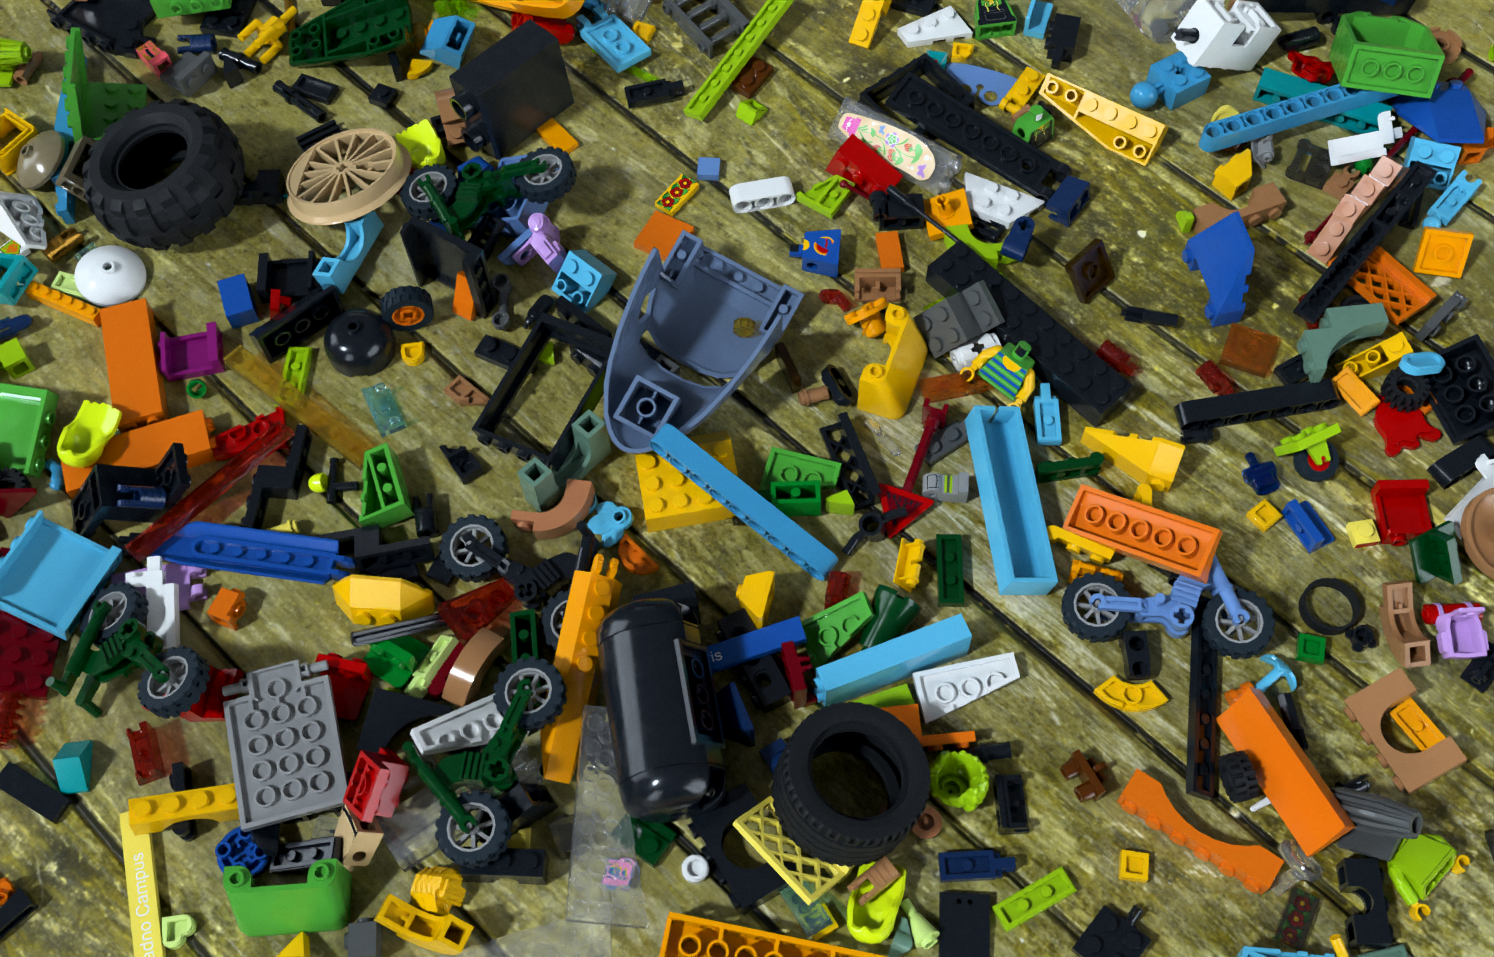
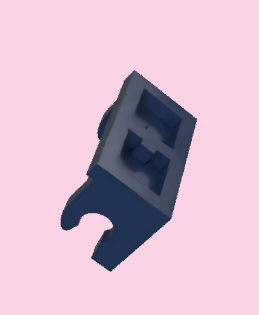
[1046,175,1090,227]

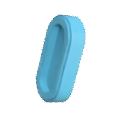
[1399,352,1445,376]

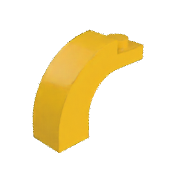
[374,893,474,955]

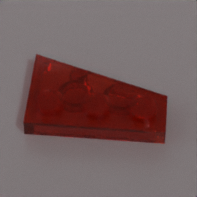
[437,578,516,647]

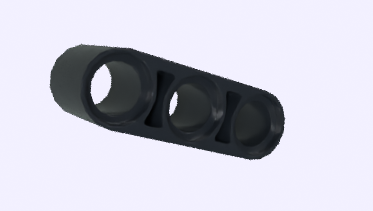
[1427,434,1494,490]

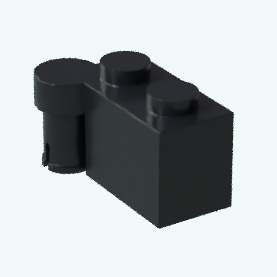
[869,191,925,231]

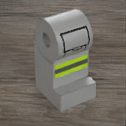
[922,472,969,503]

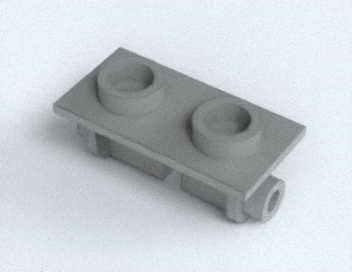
[1250,134,1274,169]

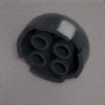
[324,308,396,377]

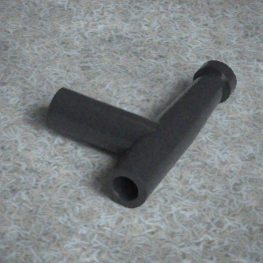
[326,458,359,504]

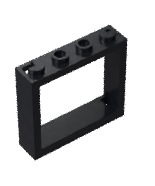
[859,53,976,144]

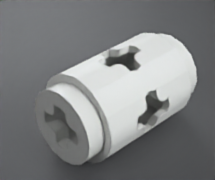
[950,333,1001,372]

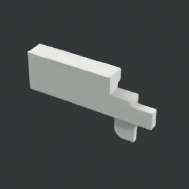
[1327,111,1403,166]
[1444,454,1494,541]
[126,556,180,650]

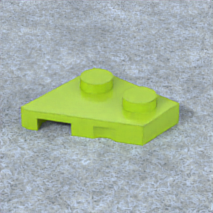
[795,174,855,219]

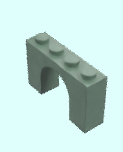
[517,409,612,512]

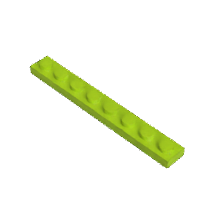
[683,0,793,121]

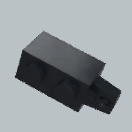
[1044,13,1081,70]

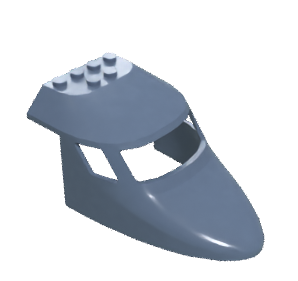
[604,230,805,454]

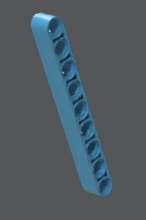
[649,423,839,581]

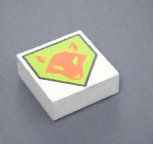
[0,239,31,257]

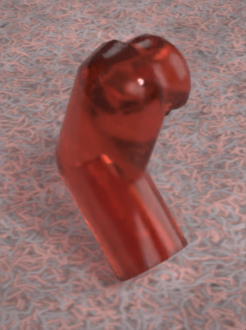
[819,289,853,313]

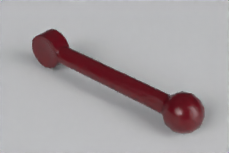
[839,180,869,200]

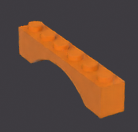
[1117,768,1284,895]

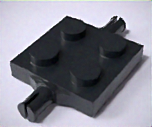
[1071,905,1152,957]

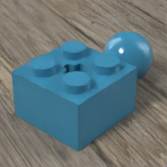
[1130,51,1211,111]

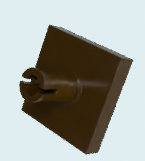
[1065,238,1115,304]

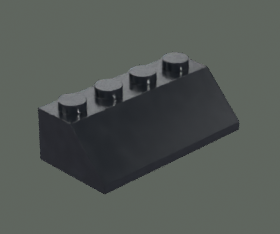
[248,283,345,364]

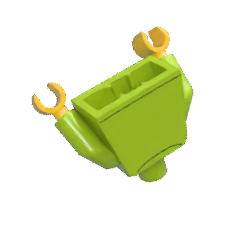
[1387,833,1470,922]

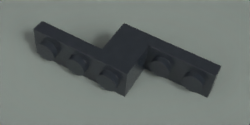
[555,295,612,378]
[241,425,313,529]
[313,524,435,574]

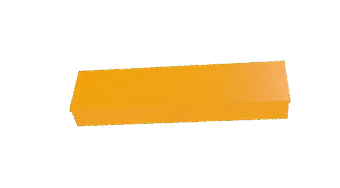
[659,911,887,957]

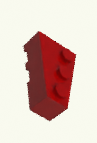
[825,133,903,195]

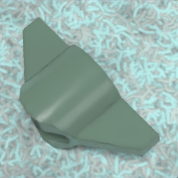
[887,916,914,957]

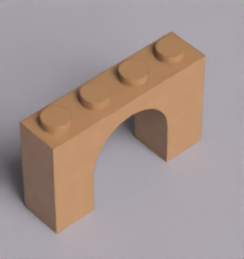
[1343,667,1467,796]

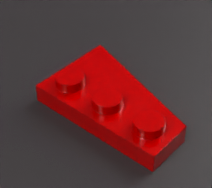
[213,405,288,461]

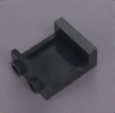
[256,250,321,303]

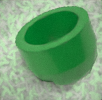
[1354,158,1373,175]
[186,379,207,399]

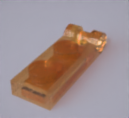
[919,370,989,403]

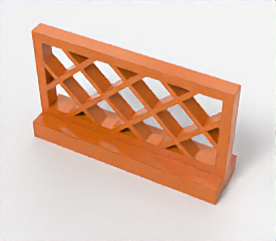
[1327,246,1437,326]

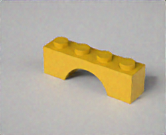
[128,783,240,836]

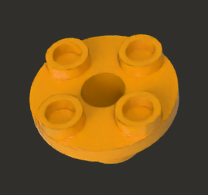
[843,296,889,338]

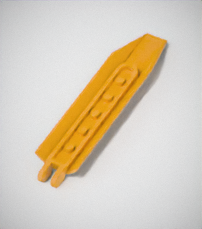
[540,553,622,784]

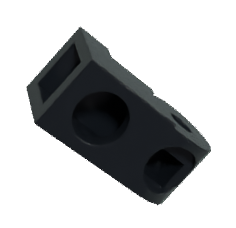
[1118,630,1151,681]

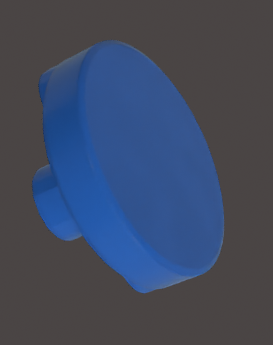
[215,826,272,879]

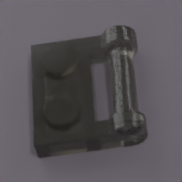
[1285,139,1332,190]

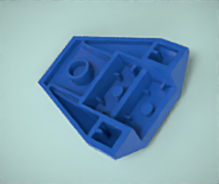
[1391,80,1486,144]

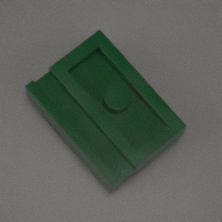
[610,813,677,868]

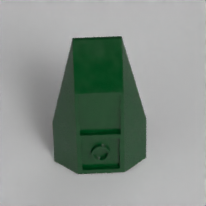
[288,0,415,67]

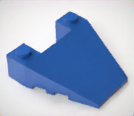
[1182,211,1255,327]

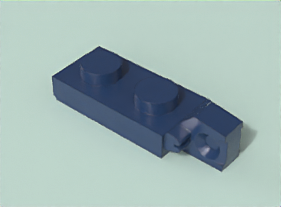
[938,850,1016,883]

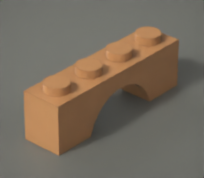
[1192,182,1287,234]

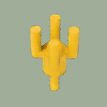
[237,6,298,64]

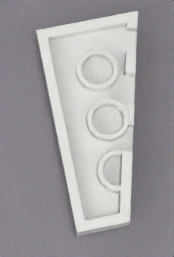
[410,693,530,756]

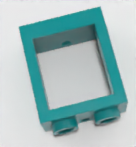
[0,253,39,305]

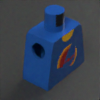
[789,229,841,278]

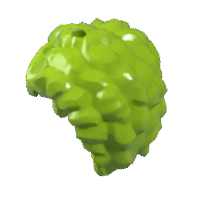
[929,750,989,812]

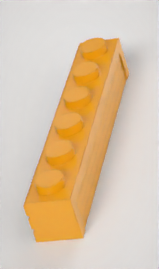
[25,280,101,328]

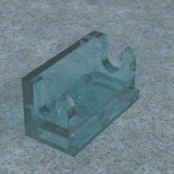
[361,383,406,438]

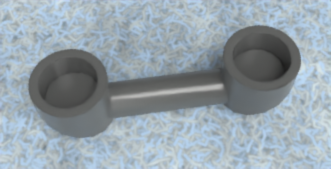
[491,273,512,330]

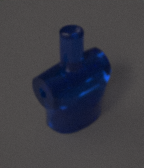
[1242,452,1281,496]

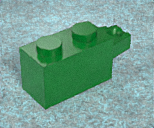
[757,480,821,517]

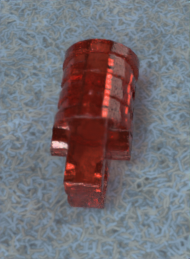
[1095,339,1139,377]
[1195,359,1235,396]
[824,571,851,610]

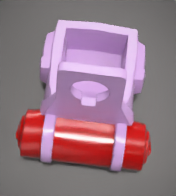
[1421,601,1489,660]

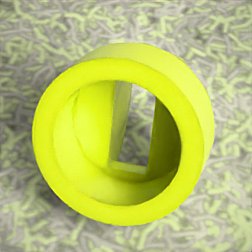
[308,473,328,493]

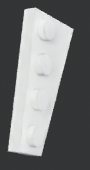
[912,652,1020,725]

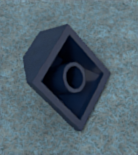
[716,682,755,748]

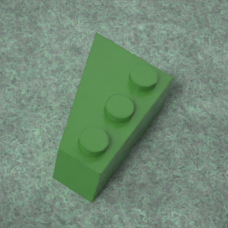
[359,443,414,529]

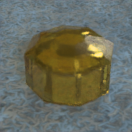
[733,317,755,338]

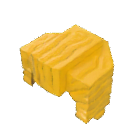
[410,866,466,916]

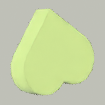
[162,914,197,950]

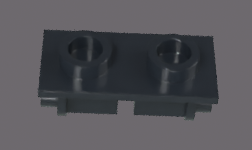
[1460,641,1494,693]

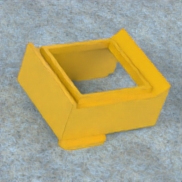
[0,108,39,176]

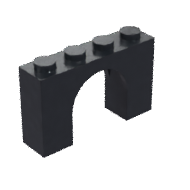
[687,782,796,915]

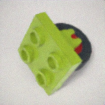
[1273,422,1342,482]

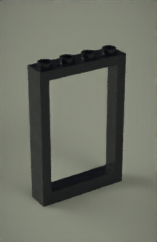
[472,312,614,472]

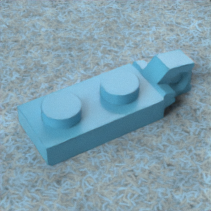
[1033,383,1062,445]

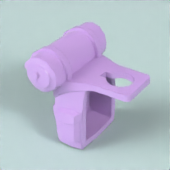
[512,213,567,274]

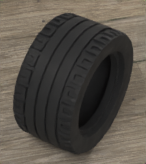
[771,702,931,867]

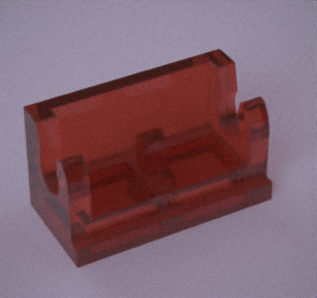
[126,721,166,786]

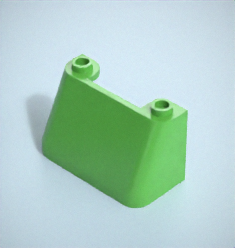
[223,858,353,937]

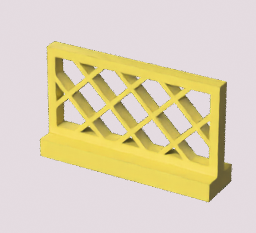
[732,795,855,906]

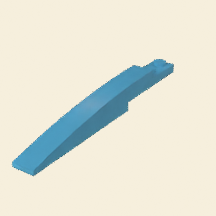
[50,54,87,225]

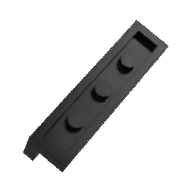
[819,412,881,512]

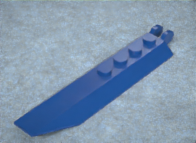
[142,521,356,585]

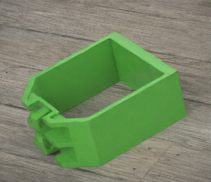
[1329,11,1445,99]

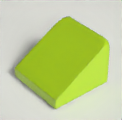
[736,98,768,125]
[824,490,855,515]

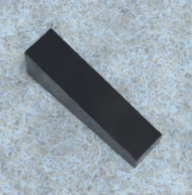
[0,887,39,940]

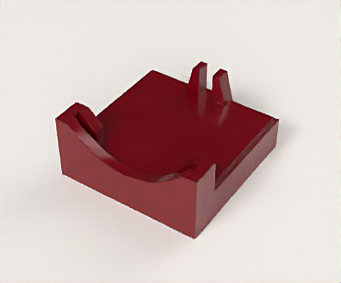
[781,640,817,710]

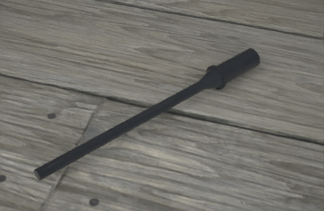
[886,185,975,252]

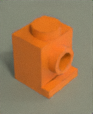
[207,587,247,631]

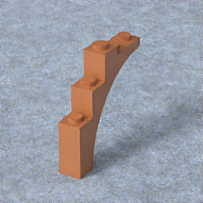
[1307,155,1410,264]

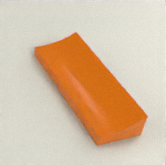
[1062,484,1223,584]
[1216,687,1356,857]

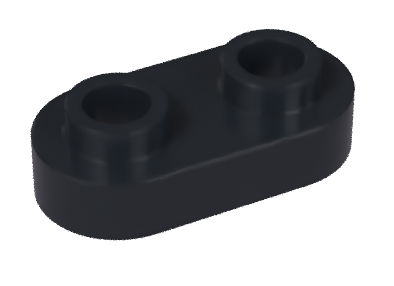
[821,364,856,407]

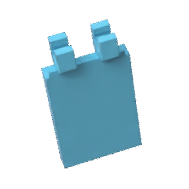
[576,6,651,73]

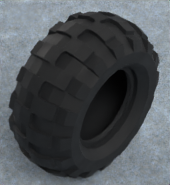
[82,98,245,250]

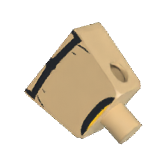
[334,804,384,872]

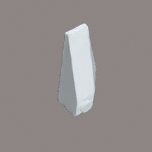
[0,191,47,250]

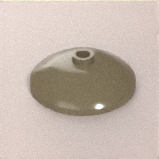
[17,130,65,190]

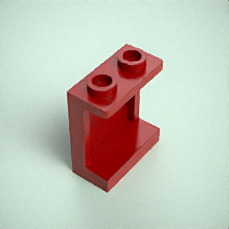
[1370,479,1432,547]

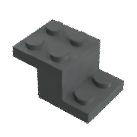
[913,280,1005,359]

